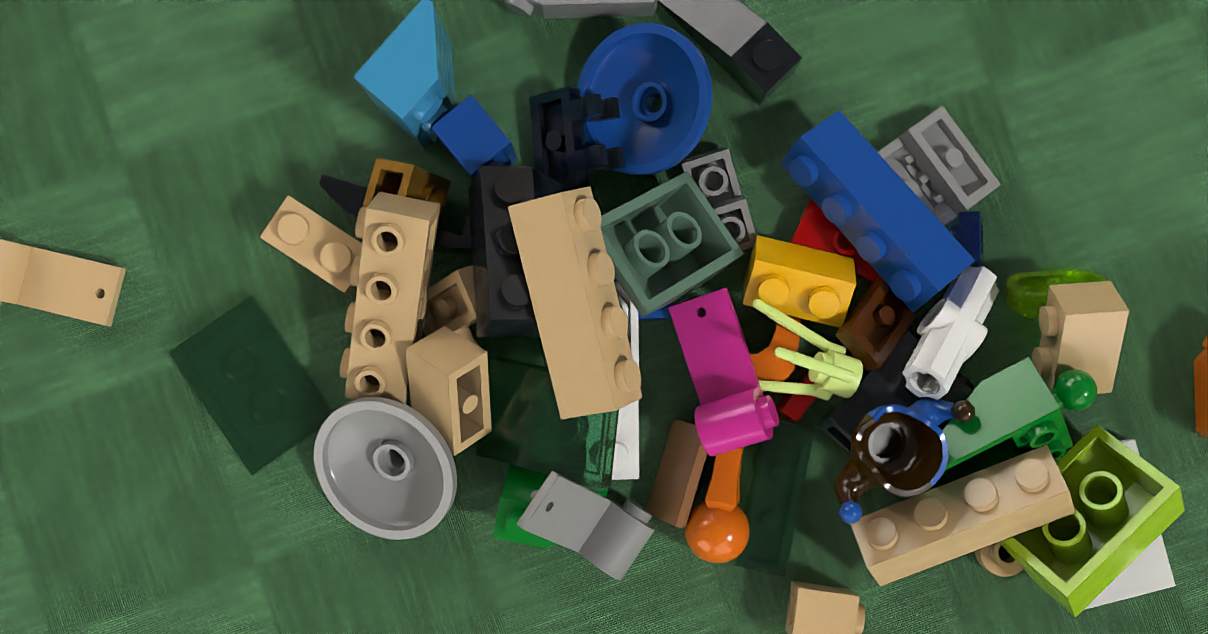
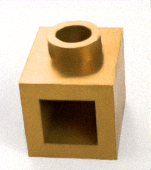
[363,158,451,228]

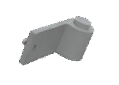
[517,470,655,580]

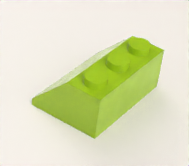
[999,424,1185,618]

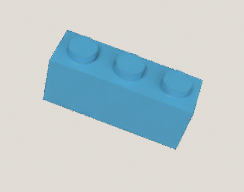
[354,0,456,148]

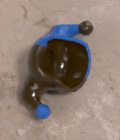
[833,397,975,524]

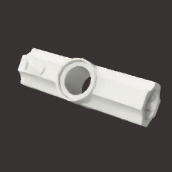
[902,266,1000,400]

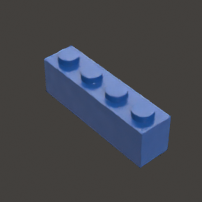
[780,110,975,313]

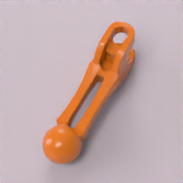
[685,315,801,563]

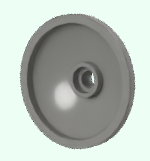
[314,397,457,540]

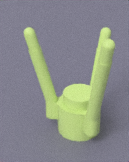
[752,299,863,401]

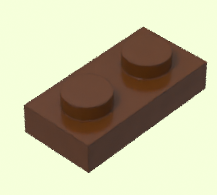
[835,275,923,372]

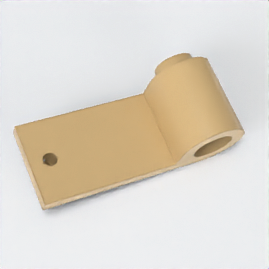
[0,239,126,327]

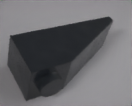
[658,0,802,106]

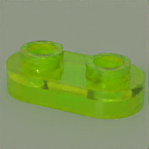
[1005,269,1108,318]

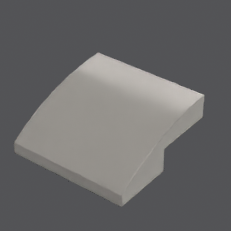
[878,105,1001,226]

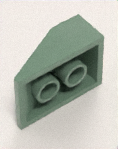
[600,171,744,317]

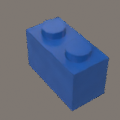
[431,95,518,181]

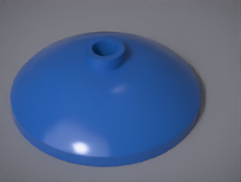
[577,23,713,176]

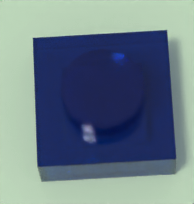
[950,211,984,267]

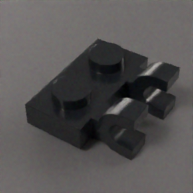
[529,86,625,190]

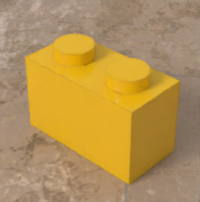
[743,235,856,328]

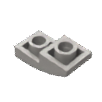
[679,147,756,251]

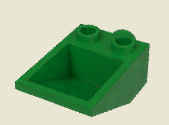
[923,357,1097,493]

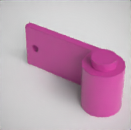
[668,288,779,456]

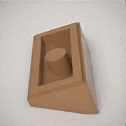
[647,420,707,529]

